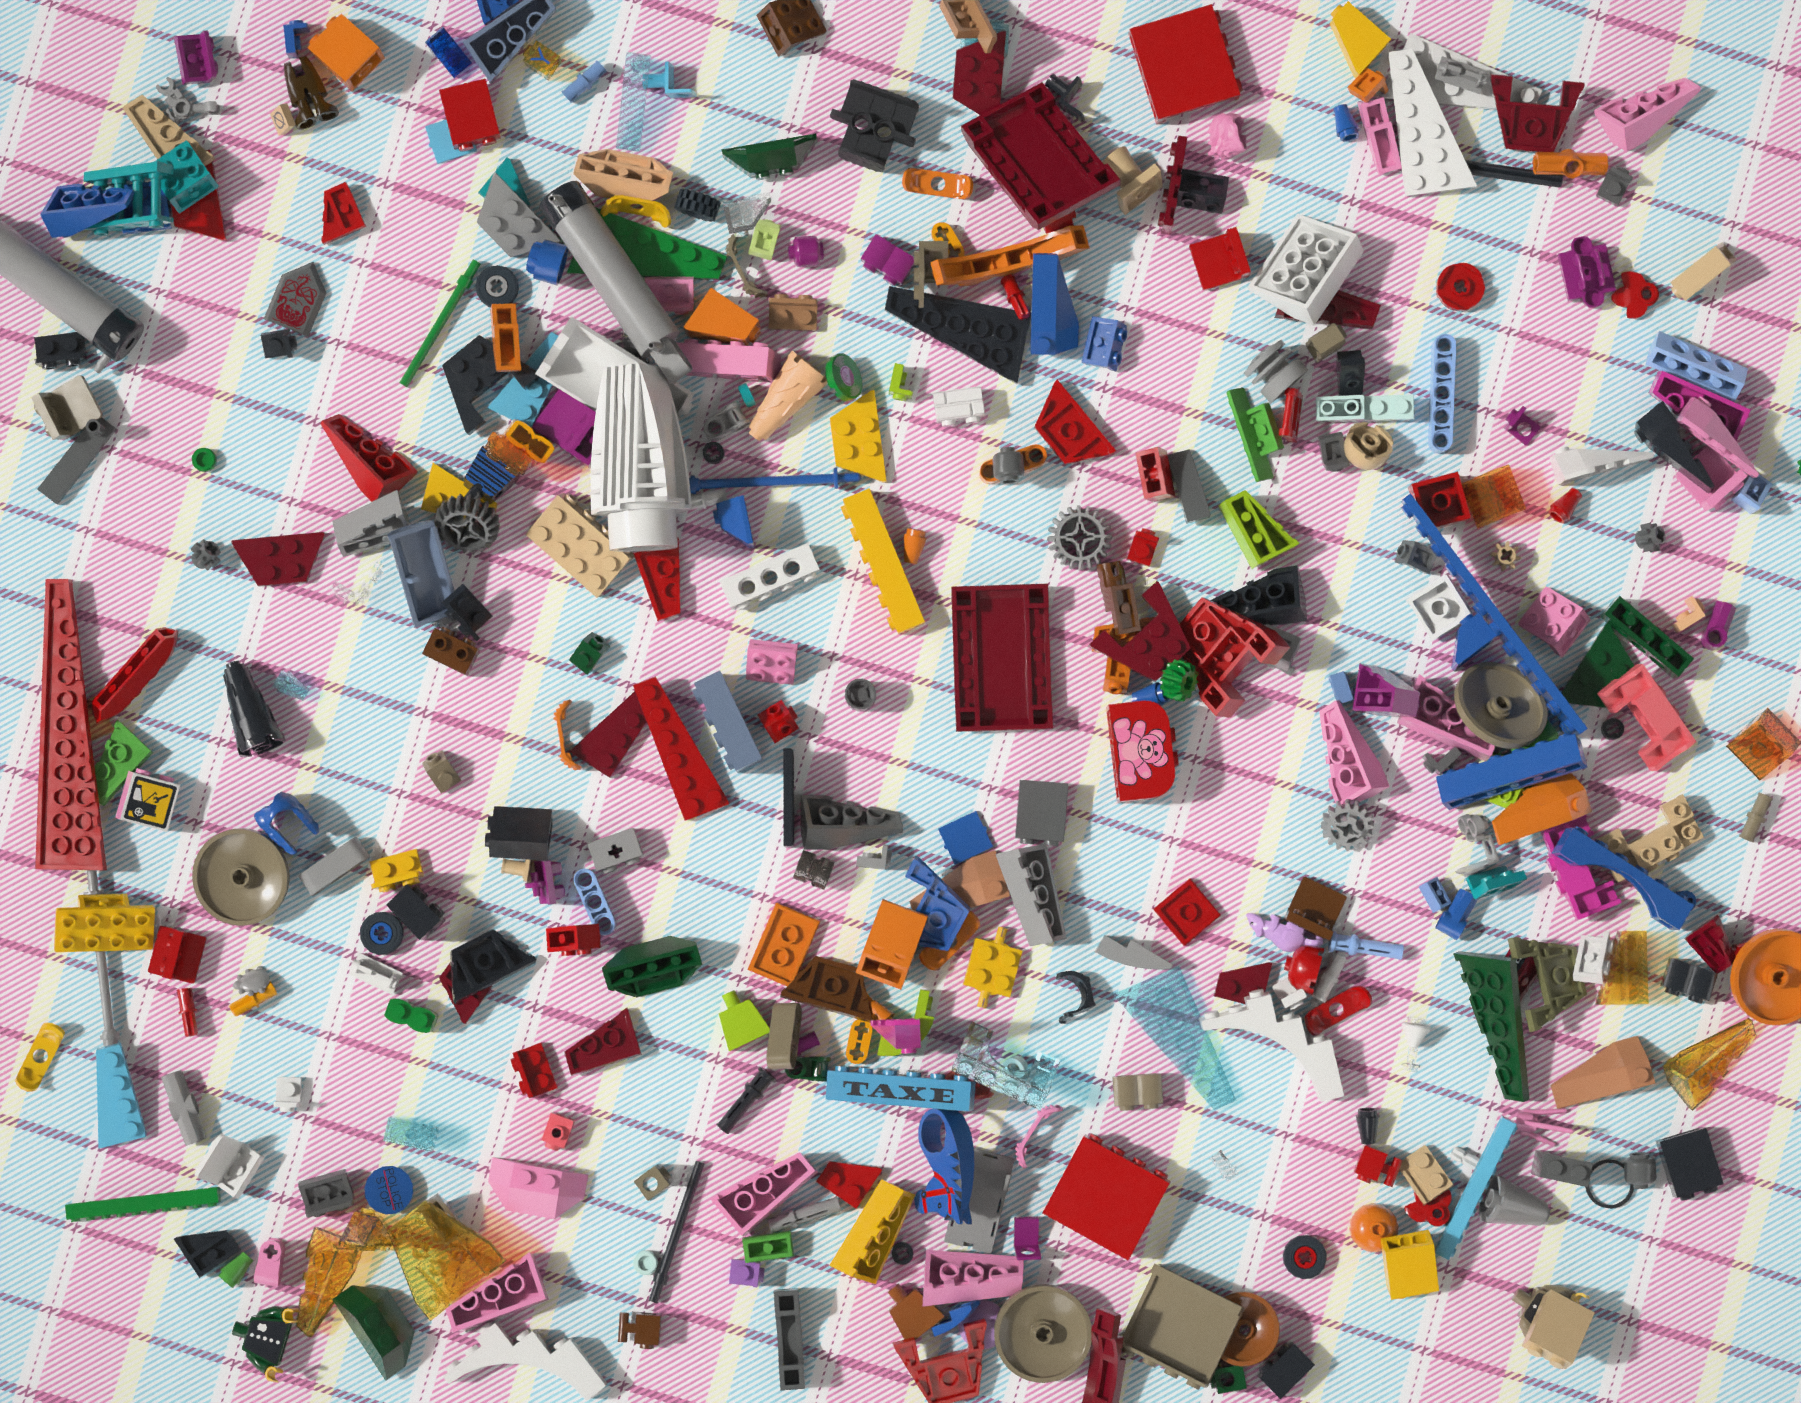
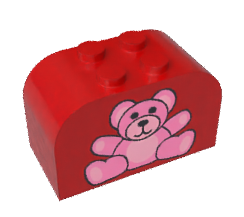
[1106,700,1179,803]

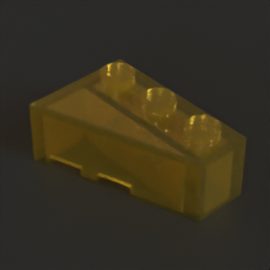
[1595,931,1649,1005]

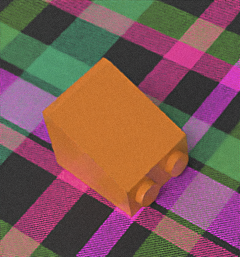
[307,14,385,92]
[683,288,761,346]

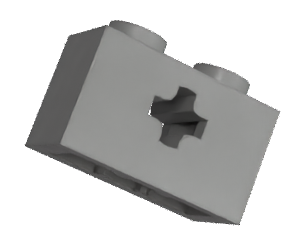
[587,828,644,874]

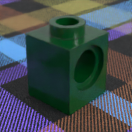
[1210,1364,1247,1394]

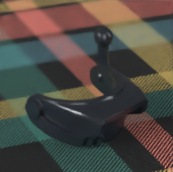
[1056,971,1096,1024]

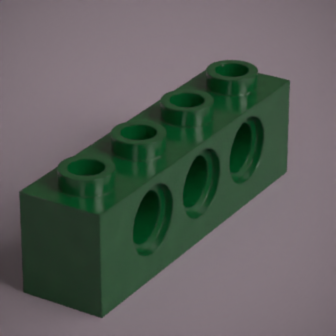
[1599,596,1694,679]

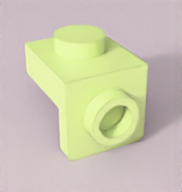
[748,219,781,261]

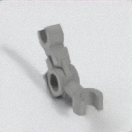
[156,77,220,125]

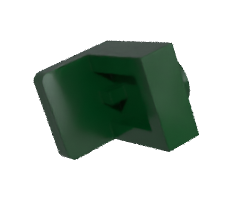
[569,632,610,675]

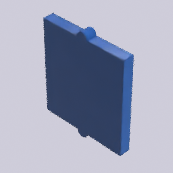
[938,811,993,865]

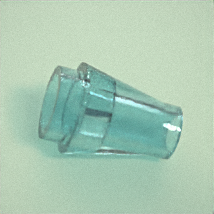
[272,670,310,701]

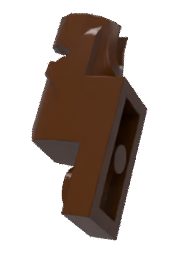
[1096,561,1141,635]

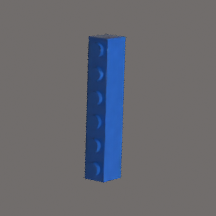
[1436,733,1588,810]

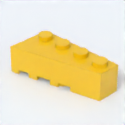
[829,1179,916,1284]

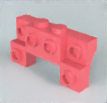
[1597,664,1696,771]

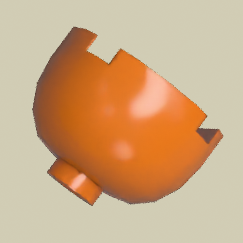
[1349,1203,1399,1253]

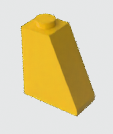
[1330,1,1391,79]

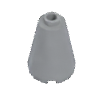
[1479,1175,1550,1226]

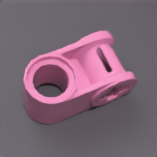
[254,1238,285,1287]

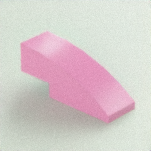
[1357,95,1402,174]

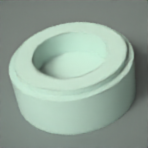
[633,1250,658,1275]

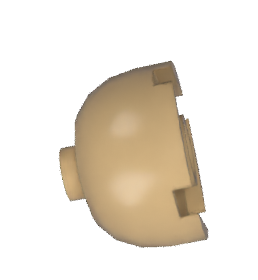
[1344,422,1394,470]

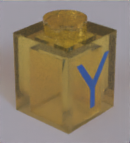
[523,40,562,81]

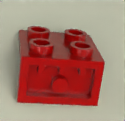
[1189,226,1251,291]

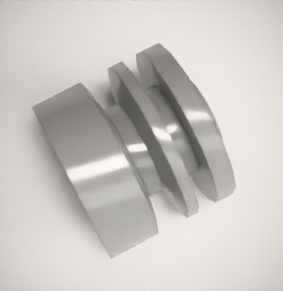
[1244,339,1308,404]

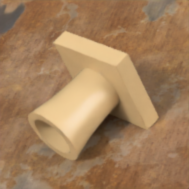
[1103,146,1163,215]

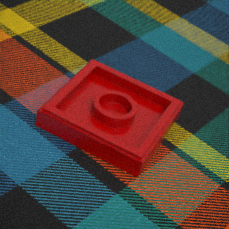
[1153,878,1221,946]

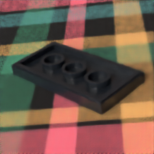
[783,748,794,848]

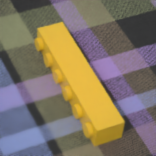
[840,488,925,635]

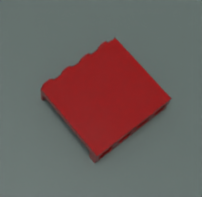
[1128,4,1243,124]
[1042,1133,1171,1261]

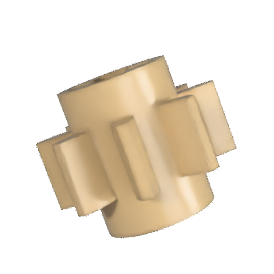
[1489,541,1521,572]

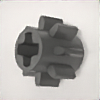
[1635,522,1666,553]
[190,539,221,571]

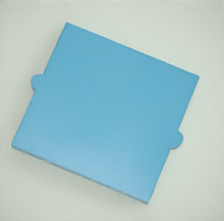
[425,120,477,164]

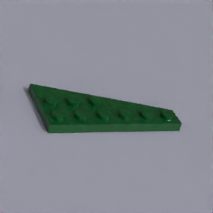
[1453,951,1530,1102]

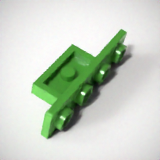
[1226,387,1284,482]

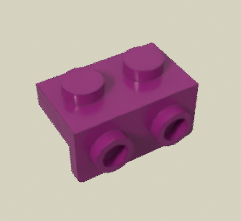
[174,30,218,85]

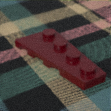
[1157,135,1188,235]

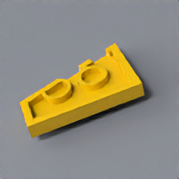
[421,463,498,513]

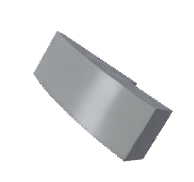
[1094,935,1173,970]

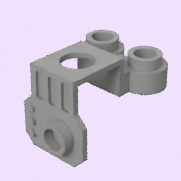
[1455,814,1500,877]

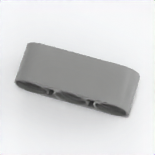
[298,837,370,896]

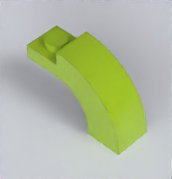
[877,989,934,1056]

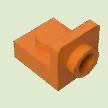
[1347,67,1389,103]
[1103,657,1130,695]

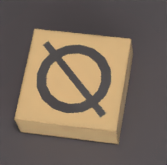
[270,103,296,136]

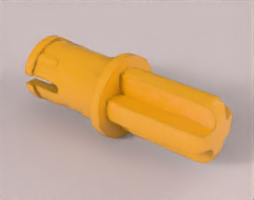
[229,981,278,1017]

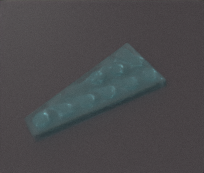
[1112,966,1237,1110]

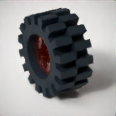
[674,188,721,222]

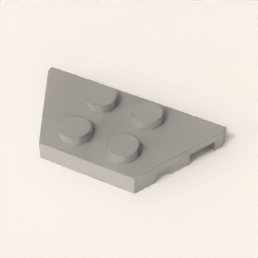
[477,172,560,257]

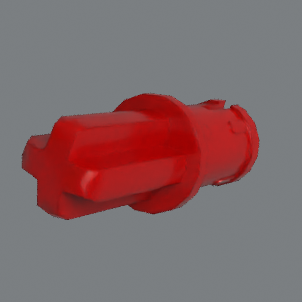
[1000,274,1031,320]
[176,987,198,1037]

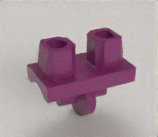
[524,860,566,905]

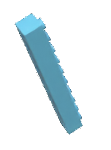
[1435,1115,1517,1260]

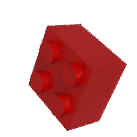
[1408,471,1471,529]

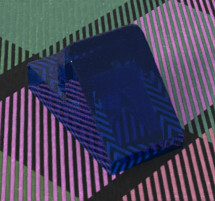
[425,27,472,78]

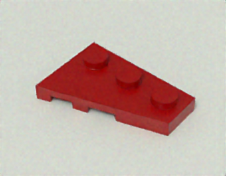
[633,537,681,622]

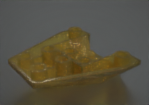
[387,1200,506,1321]

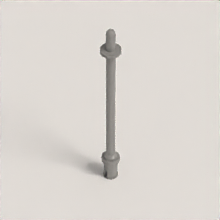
[83,870,120,1047]

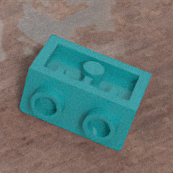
[1466,865,1527,900]

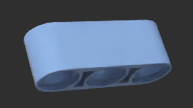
[574,869,617,935]

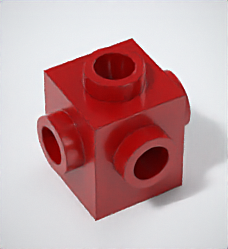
[757,700,800,743]

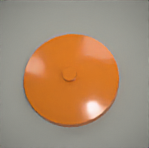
[1730,928,1801,1025]

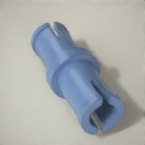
[561,60,607,103]

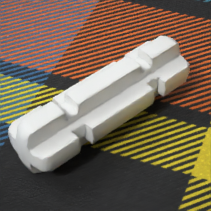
[1450,1147,1497,1176]

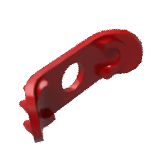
[1305,985,1372,1036]

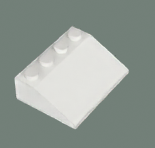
[1247,213,1364,325]

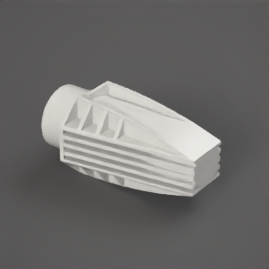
[591,363,692,552]

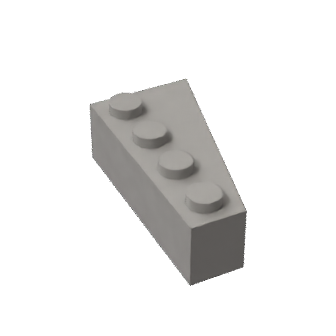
[995,844,1067,947]

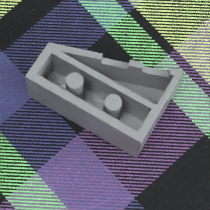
[332,490,410,557]

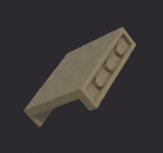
[1122,1263,1245,1390]

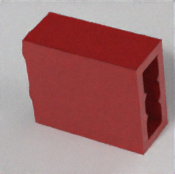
[439,78,501,152]

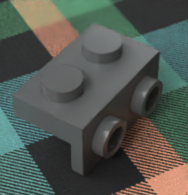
[298,1169,354,1218]

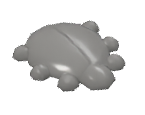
[233,966,270,996]

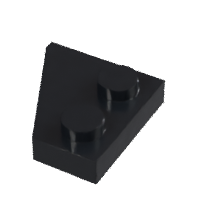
[174,1230,242,1278]

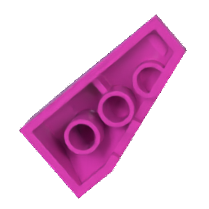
[870,1018,921,1054]

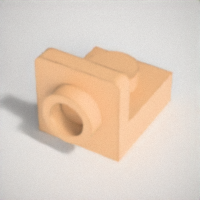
[1672,596,1705,633]

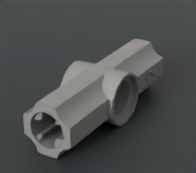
[161,1070,206,1146]

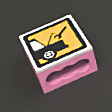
[115,768,180,832]

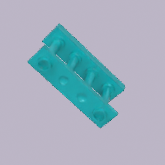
[84,161,174,236]

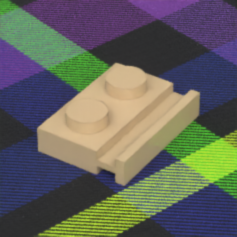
[1400,1145,1453,1205]

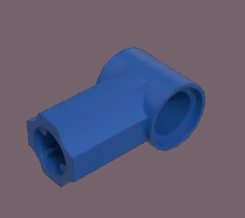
[1435,888,1478,940]

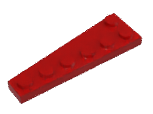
[633,676,729,821]

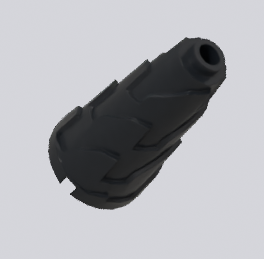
[223,660,286,757]

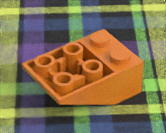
[856,899,928,990]

